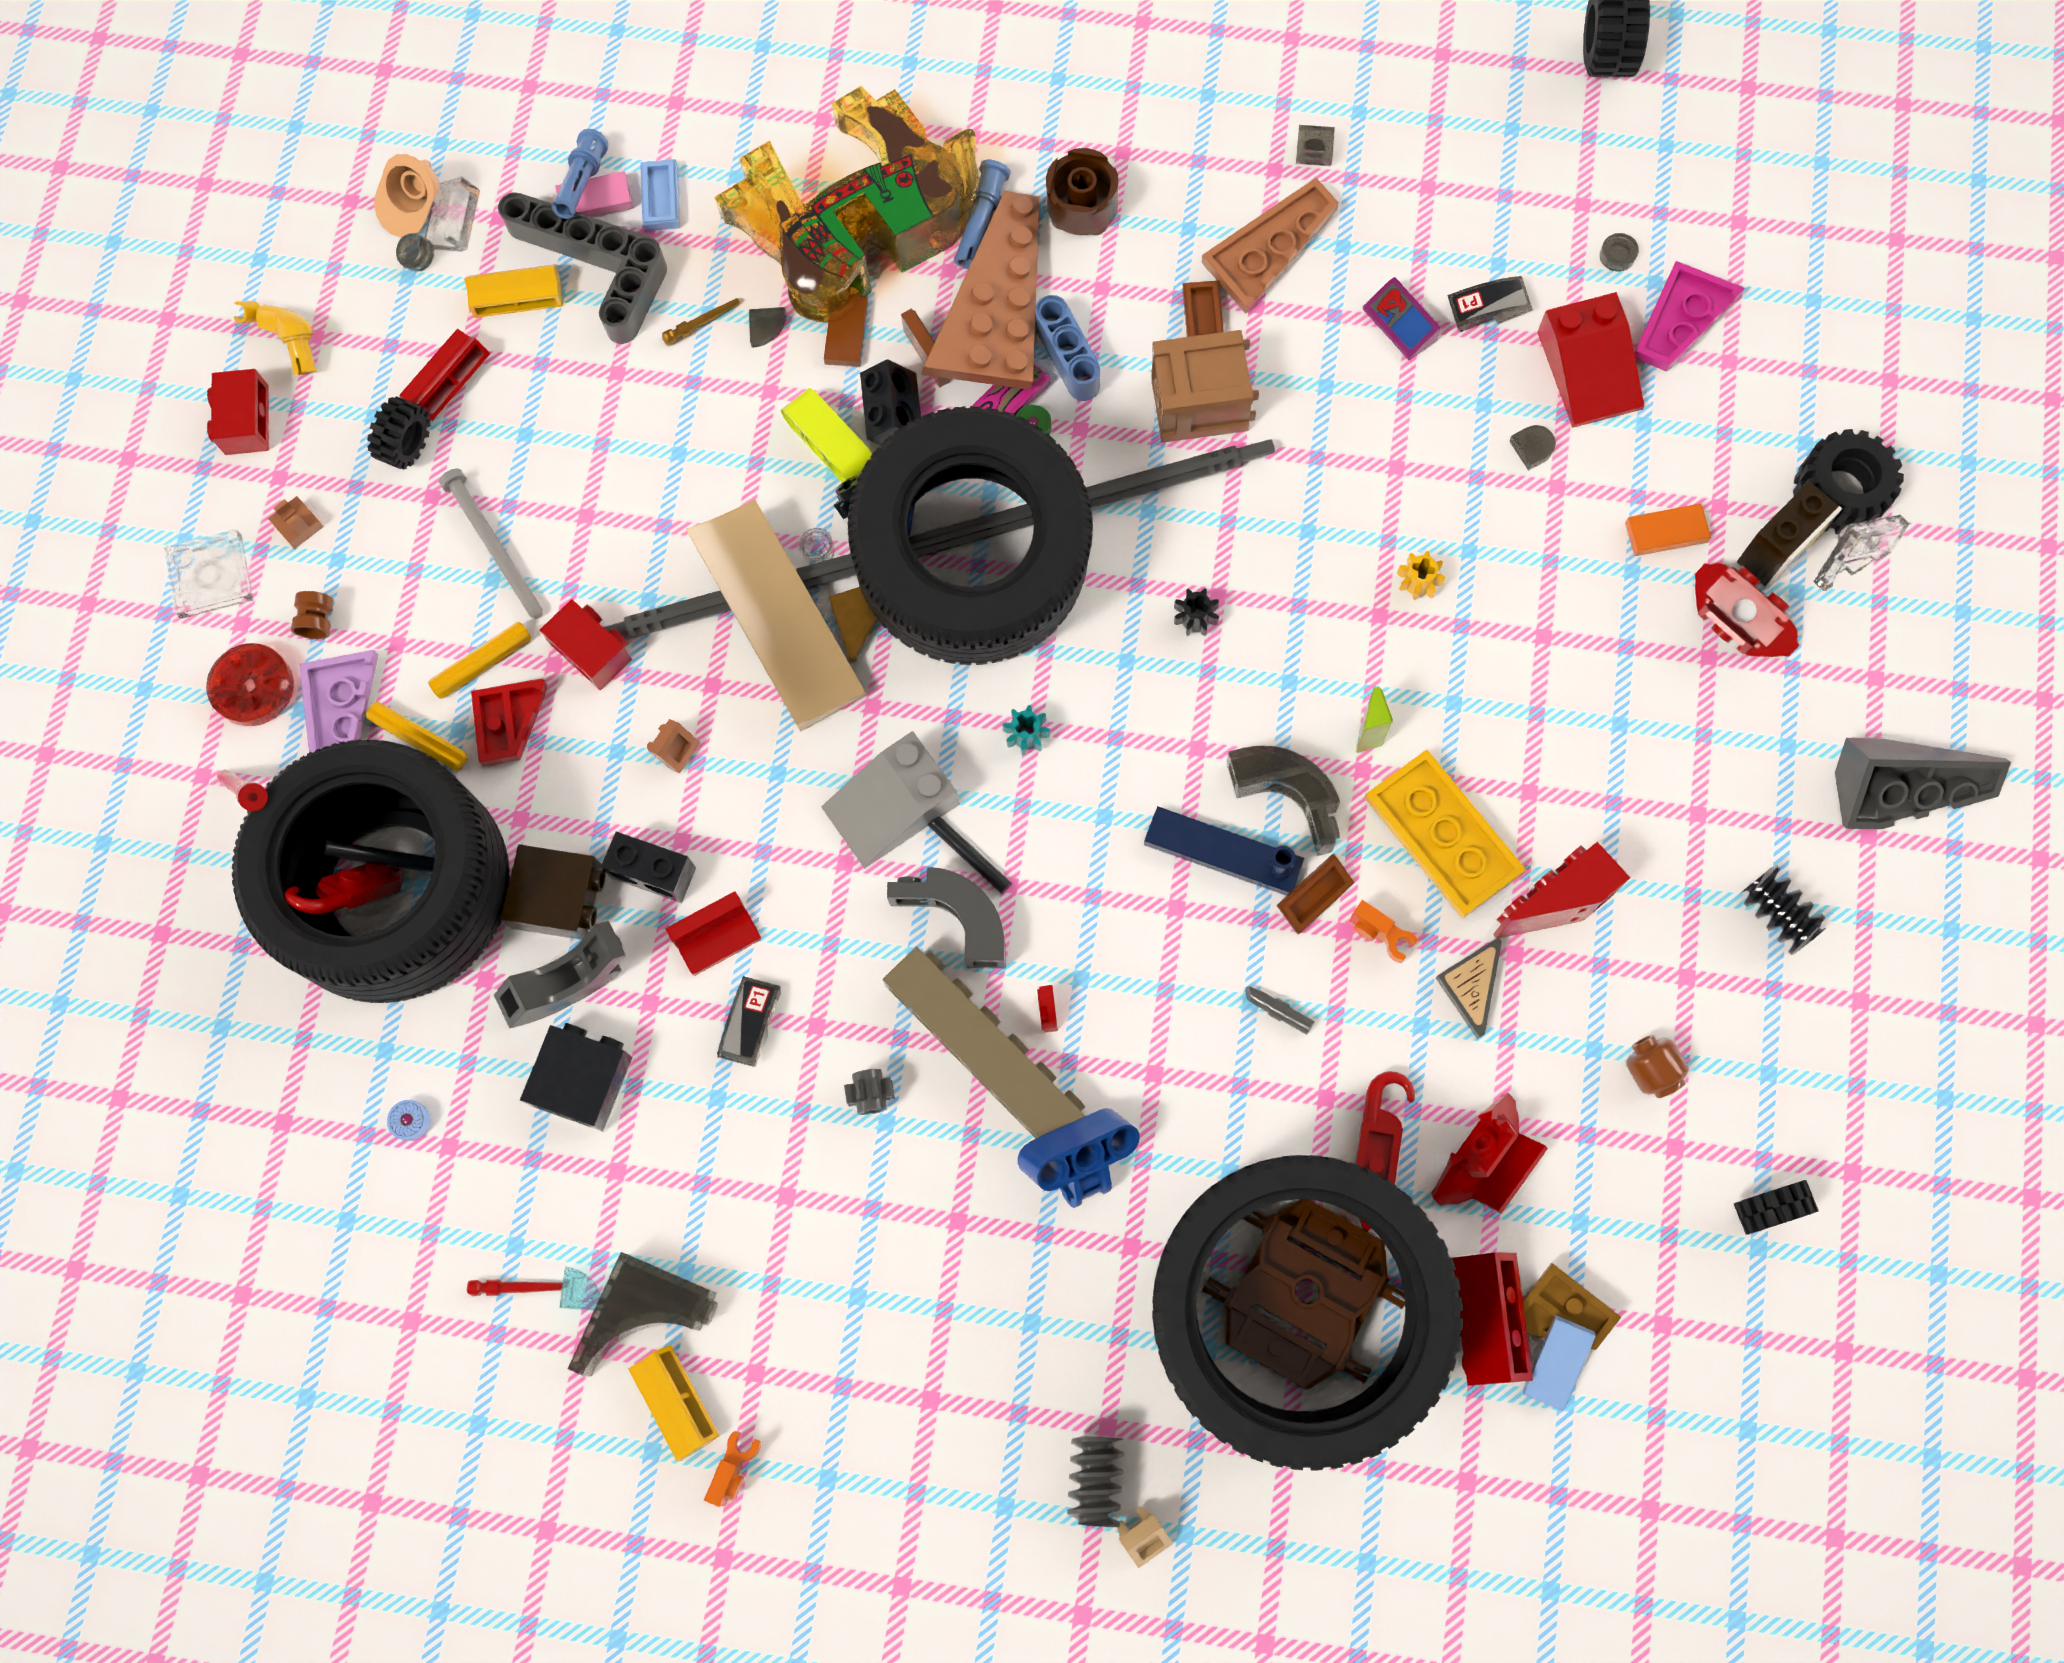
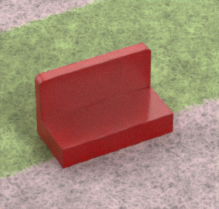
[665,891,761,976]

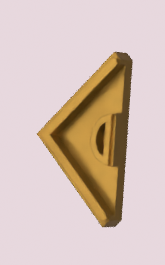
[829,587,878,663]

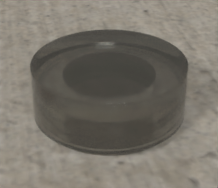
[396,233,434,272]
[1599,233,1639,272]

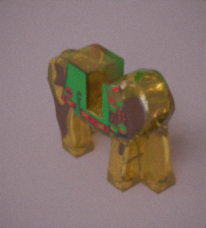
[714,86,979,323]

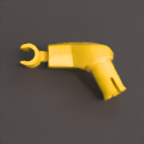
[234,301,317,375]

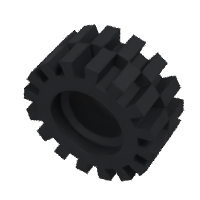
[367,396,431,470]
[1733,1180,1819,1235]

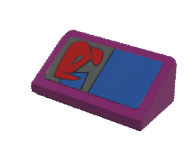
[1362,277,1440,360]

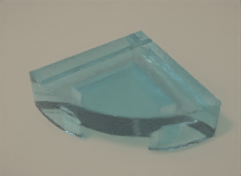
[559,1266,603,1312]

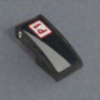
[1447,276,1533,332]
[717,976,781,1067]

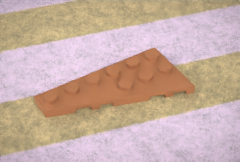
[921,191,1039,390]

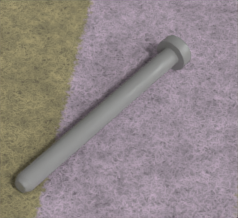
[439,468,543,619]

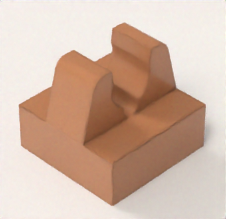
[267,496,324,549]
[647,719,701,774]

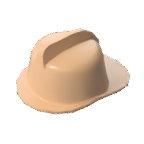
[374,154,439,238]

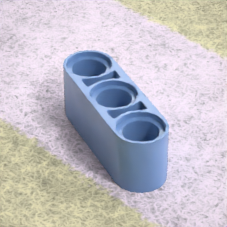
[1035,295,1100,401]

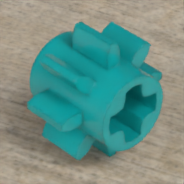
[1002,705,1051,756]

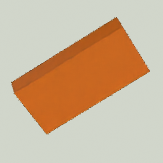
[1625,503,1712,556]

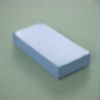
[640,159,680,231]
[1523,1315,1596,1411]

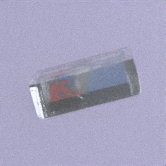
[423,176,480,252]

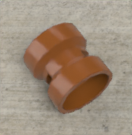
[290,591,334,639]

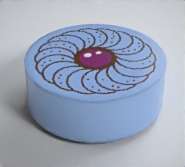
[387,1100,431,1141]

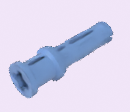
[552,128,609,219]
[953,159,1011,269]

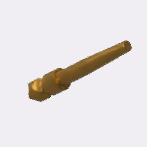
[662,298,740,346]

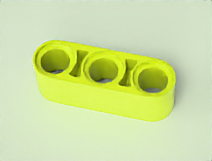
[780,387,872,483]

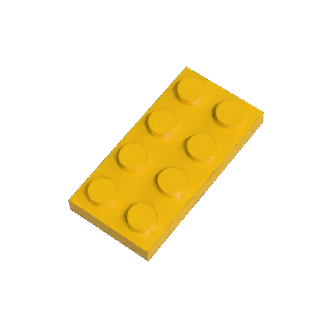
[1364,749,1526,919]

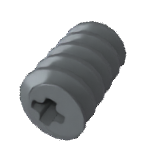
[1067,1436,1124,1527]

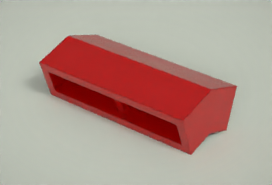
[399,328,491,421]

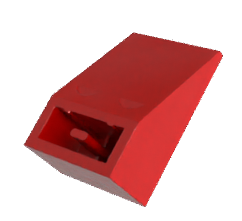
[1493,842,1631,938]

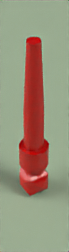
[466,1279,565,1296]

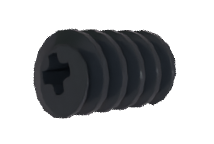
[1741,865,1826,955]

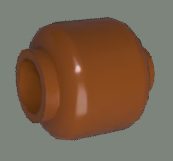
[1626,1035,1689,1098]

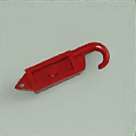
[1355,1071,1415,1232]

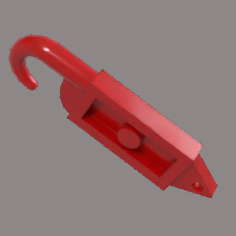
[285,862,404,914]

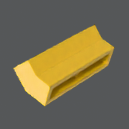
[464,264,563,318]
[628,1345,720,1461]

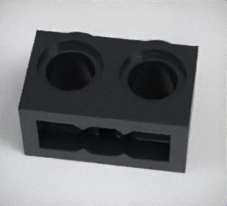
[860,359,921,446]
[601,831,696,903]

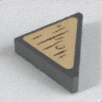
[1436,937,1502,1040]

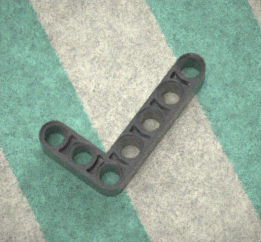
[498,192,667,344]

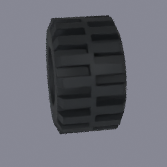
[1583,0,1650,77]
[1793,429,1904,535]

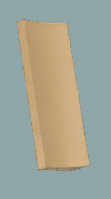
[686,499,867,732]

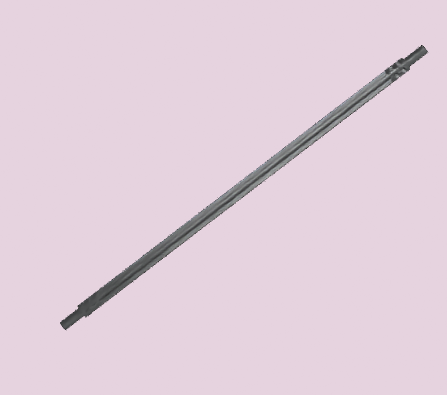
[604,439,1275,639]

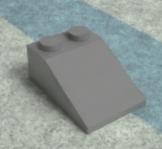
[821,731,960,869]

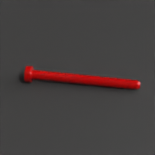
[217,769,268,811]

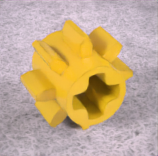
[1397,551,1446,601]

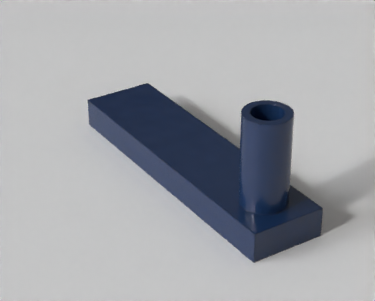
[1144,806,1305,896]

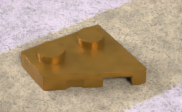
[1523,1262,1621,1350]

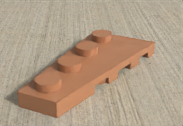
[1201,177,1339,314]

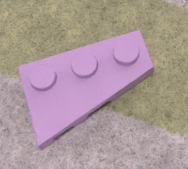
[299,650,379,752]

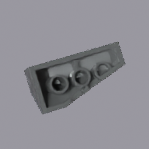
[1835,737,2011,829]

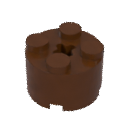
[1046,148,1118,235]

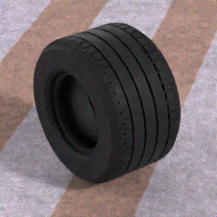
[847,406,1093,665]
[232,739,510,1003]

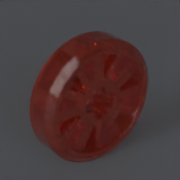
[206,643,294,726]

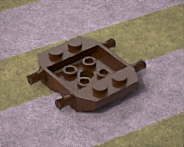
[1201,1199,1405,1390]

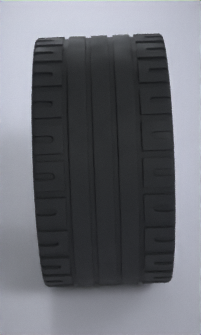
[1152,1155,1463,1471]

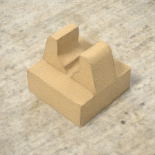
[1117,1507,1173,1568]

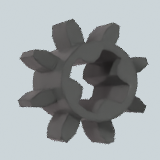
[844,1069,895,1115]

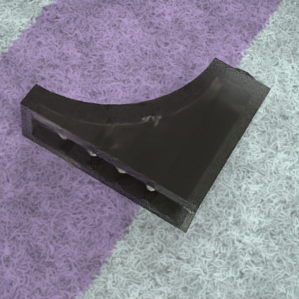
[567,1252,718,1377]

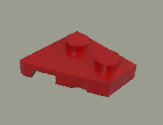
[471,678,548,767]

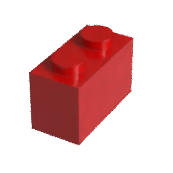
[207,368,269,455]
[539,599,632,691]

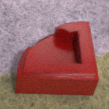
[1037,985,1058,1033]

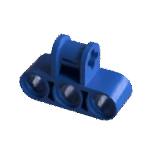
[1017,1108,1140,1208]

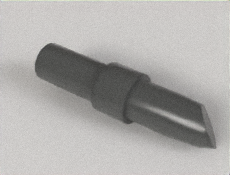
[1245,986,1315,1035]

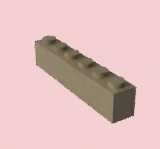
[882,946,1085,1139]

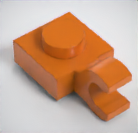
[1349,900,1418,963]
[704,1431,761,1507]

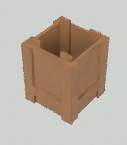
[1150,330,1259,443]

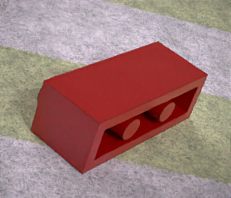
[1452,1252,1533,1386]

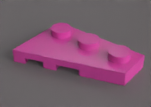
[1634,261,1745,372]

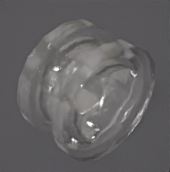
[799,528,835,564]

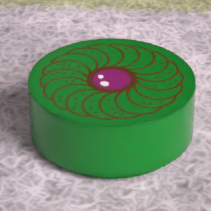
[1016,405,1052,435]

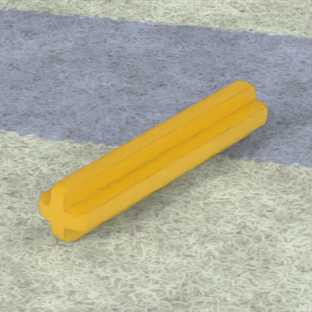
[428,622,531,699]
[366,702,468,771]

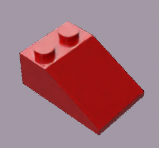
[1537,292,1645,428]

